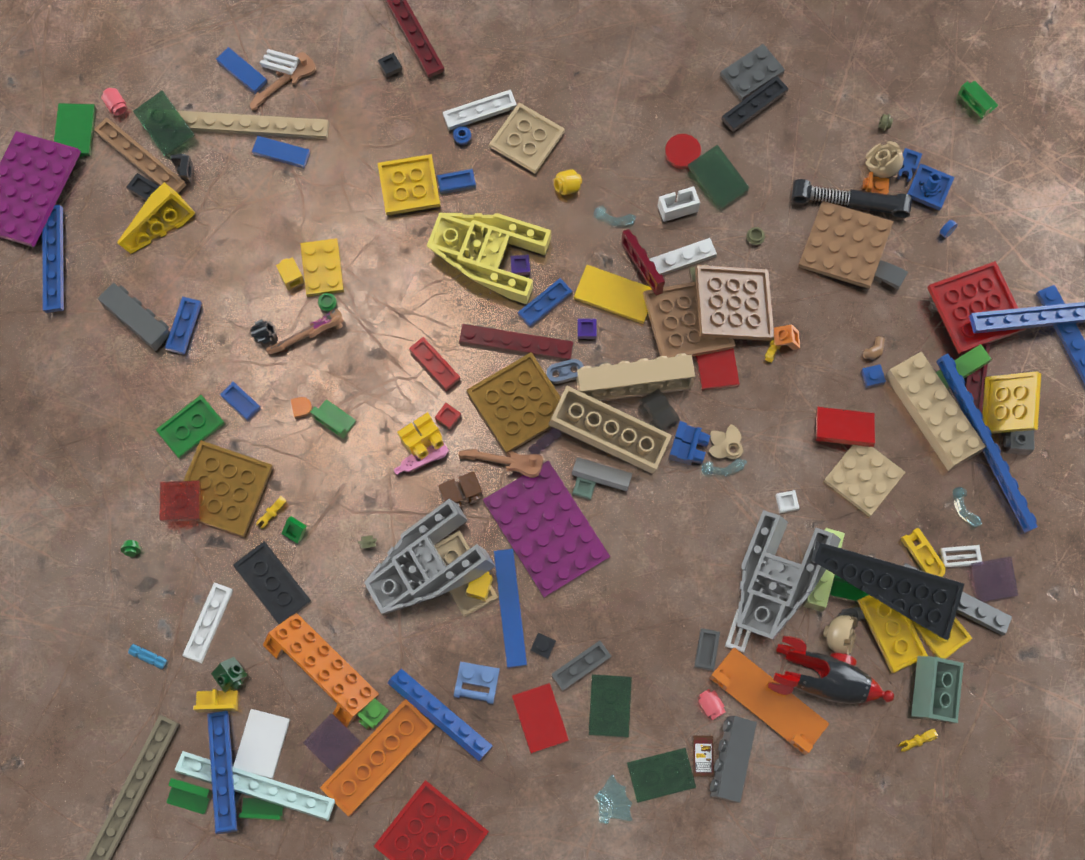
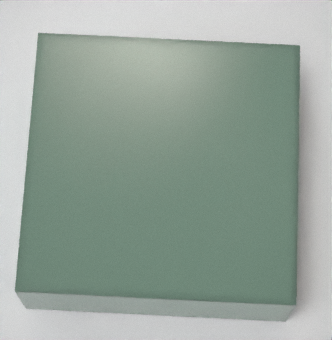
[572,477,596,501]

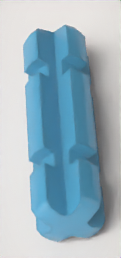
[128,644,167,669]

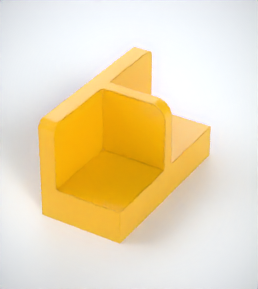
[193,689,238,713]

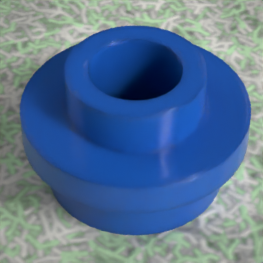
[453,126,471,145]

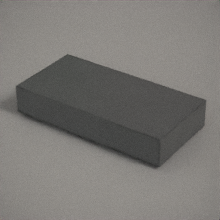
[694,628,720,672]

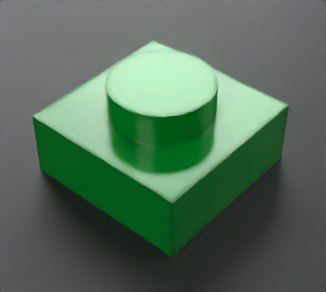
[281,516,307,544]

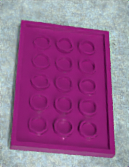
[0,131,81,247]
[483,460,611,598]

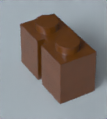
[438,471,483,508]

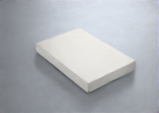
[233,709,290,779]

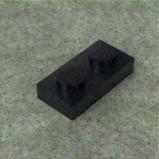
[126,173,159,201]

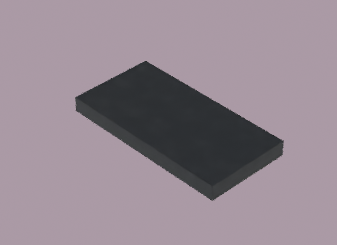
[233,541,312,624]

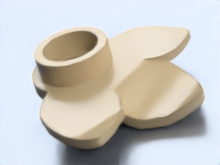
[709,424,743,460]

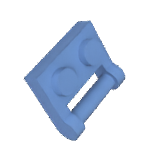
[454,662,500,704]

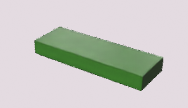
[936,344,992,389]

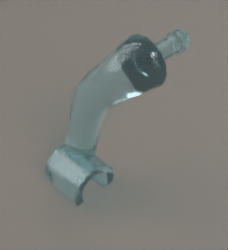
[594,206,636,226]
[702,459,747,476]
[953,487,982,527]

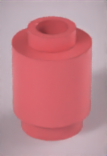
[101,88,127,116]
[698,689,726,720]

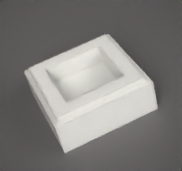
[775,490,800,514]

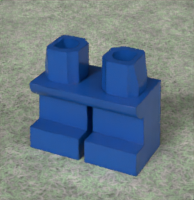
[668,421,710,465]

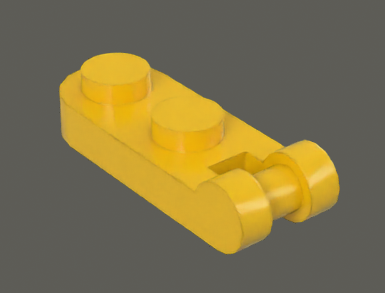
[901,528,945,577]

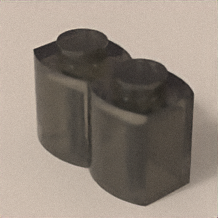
[638,388,680,432]

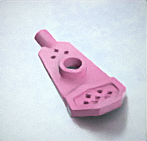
[393,442,449,475]

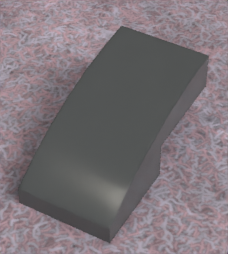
[873,260,908,289]

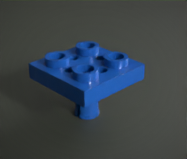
[907,163,955,211]

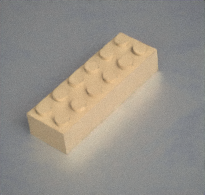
[885,351,986,471]
[576,353,695,400]
[548,386,672,474]

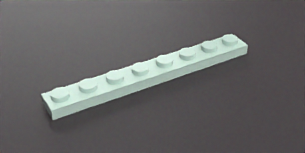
[175,751,335,821]

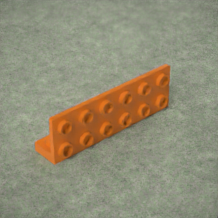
[263,613,379,728]
[709,648,829,755]

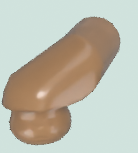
[863,336,885,360]

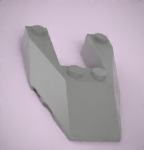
[364,498,495,615]
[737,510,841,640]

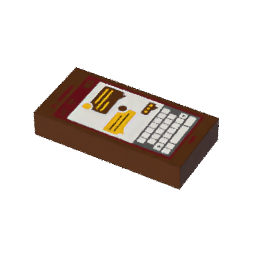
[693,735,714,777]

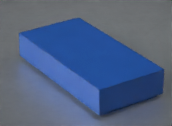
[437,169,476,195]
[220,381,261,421]

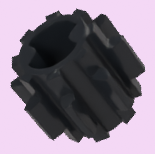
[250,319,276,344]

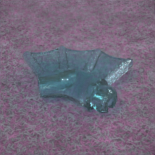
[594,774,632,824]

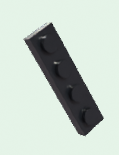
[721,76,789,132]

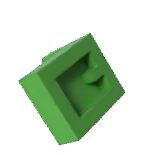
[357,698,390,730]

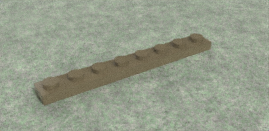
[85,715,179,860]

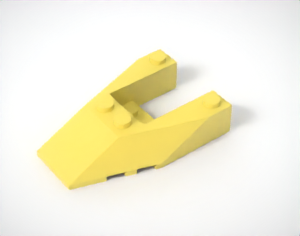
[427,213,551,304]

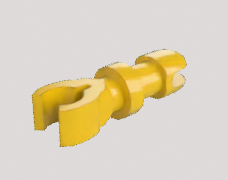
[765,340,781,363]
[256,496,286,529]
[899,728,938,752]

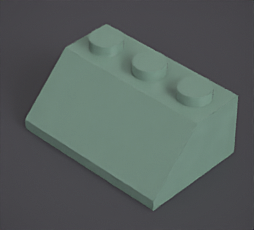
[911,656,964,723]

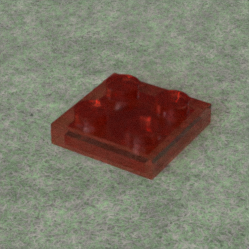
[159,480,201,522]

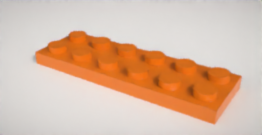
[320,699,435,817]

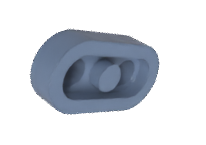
[546,359,583,384]

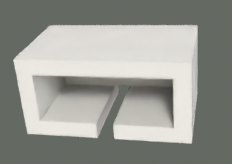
[658,186,700,222]

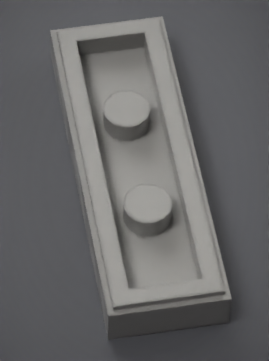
[572,457,633,491]

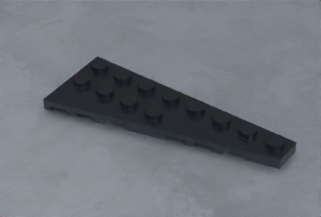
[811,541,965,640]

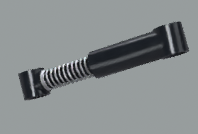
[791,179,912,218]

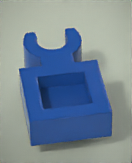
[897,148,922,182]

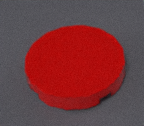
[665,134,701,169]

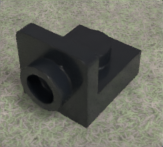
[171,153,193,183]

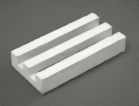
[260,49,300,75]
[939,545,982,568]
[725,609,751,653]

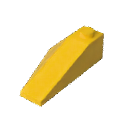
[117,182,195,254]

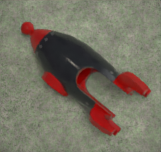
[768,636,894,704]

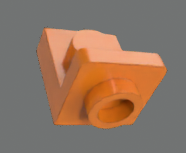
[863,172,889,194]
[774,324,800,350]

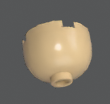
[865,141,904,178]
[823,615,858,655]

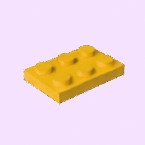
[300,238,344,297]

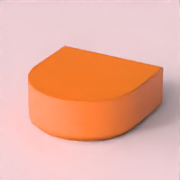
[291,397,312,419]

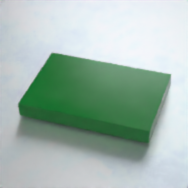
[54,103,96,156]
[156,395,225,460]

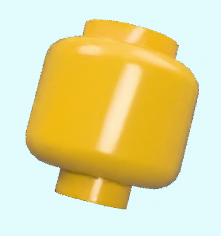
[554,169,582,195]

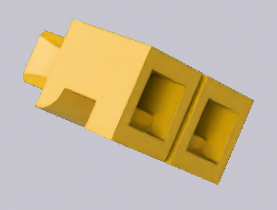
[397,412,444,460]

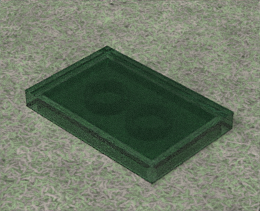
[133,90,195,156]
[688,144,750,209]
[588,674,632,738]
[627,748,696,803]

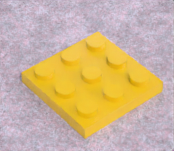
[378,154,441,215]
[982,371,1041,433]

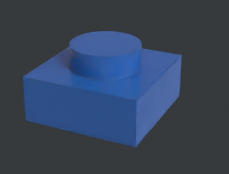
[861,364,886,388]

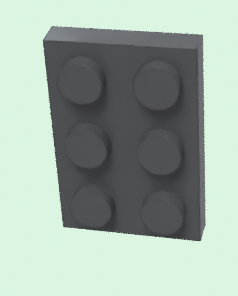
[720,44,785,101]

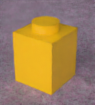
[276,257,305,290]
[466,572,493,602]

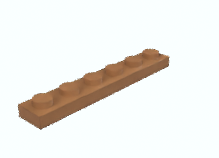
[94,117,186,193]

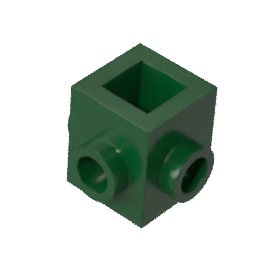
[211,657,248,693]

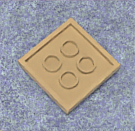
[489,103,565,174]
[824,445,906,517]

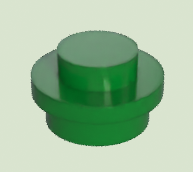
[318,293,337,311]
[121,540,141,557]

